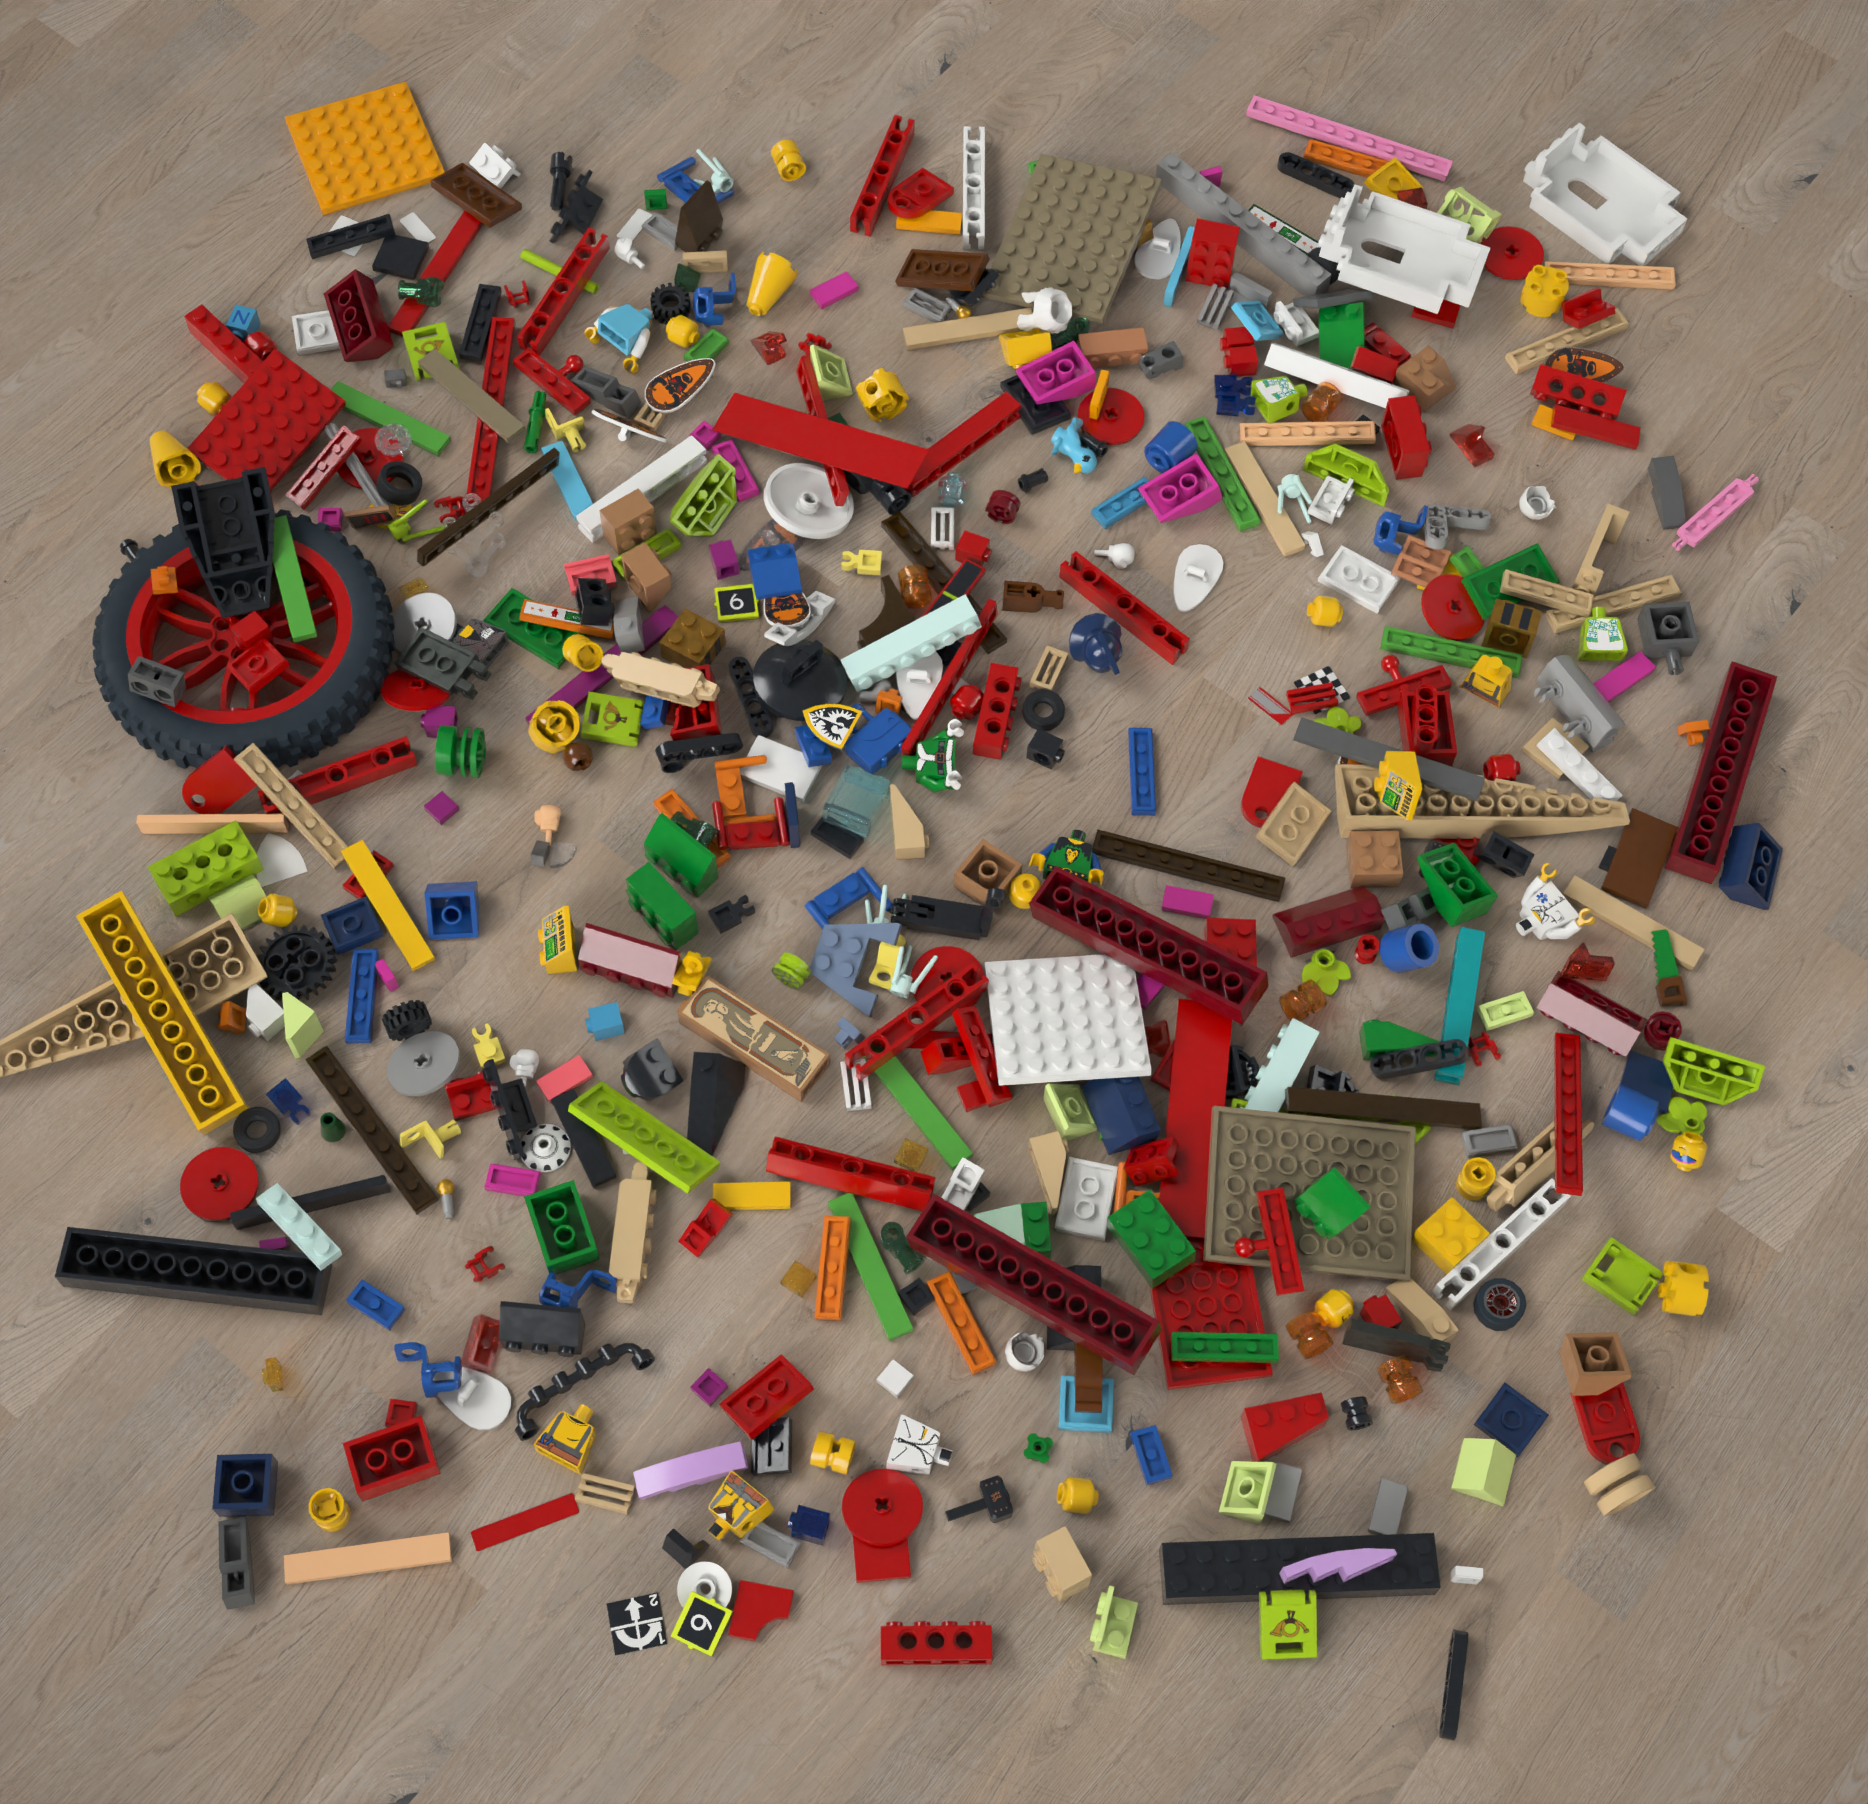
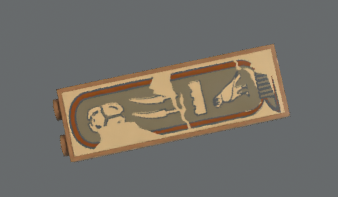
[677,976,830,1102]

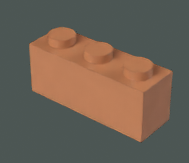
[1077,327,1148,369]

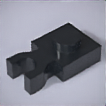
[708,895,755,934]

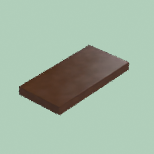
[430,163,522,228]
[895,249,990,291]
[1601,808,1677,909]

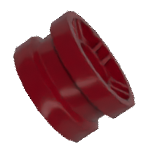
[985,490,1021,524]
[1643,1011,1682,1051]

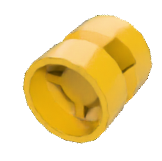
[771,139,806,181]
[563,634,603,672]
[1456,1157,1496,1201]
[810,1431,856,1475]
[308,1488,351,1532]

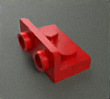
[1562,287,1616,329]
[445,1071,498,1121]
[1123,1136,1179,1186]

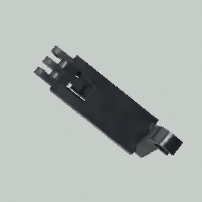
[890,888,1005,940]

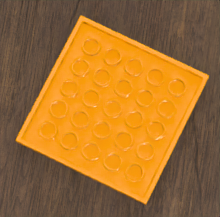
[285,81,445,215]

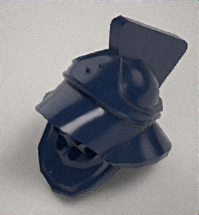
[1069,613,1122,675]

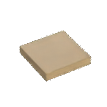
[1522,717,1589,780]

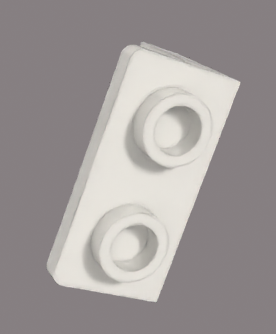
[469,143,521,189]
[1274,301,1319,347]
[1307,476,1355,525]

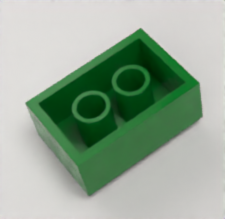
[626,862,699,950]
[524,1180,600,1275]
[1107,1189,1196,1289]

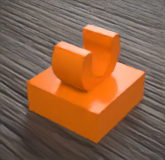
[151,566,178,595]
[875,688,903,716]
[1677,720,1709,746]
[216,1001,246,1035]

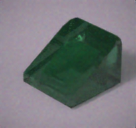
[674,263,701,292]

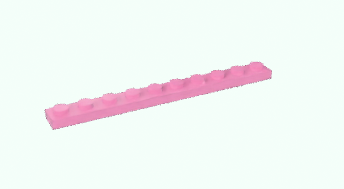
[1246,95,1453,182]

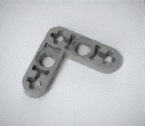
[1424,504,1491,549]

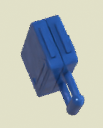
[845,703,911,775]

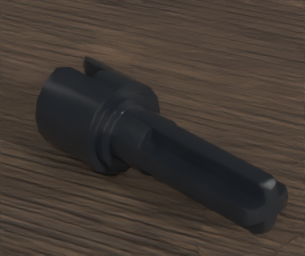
[550,152,573,211]

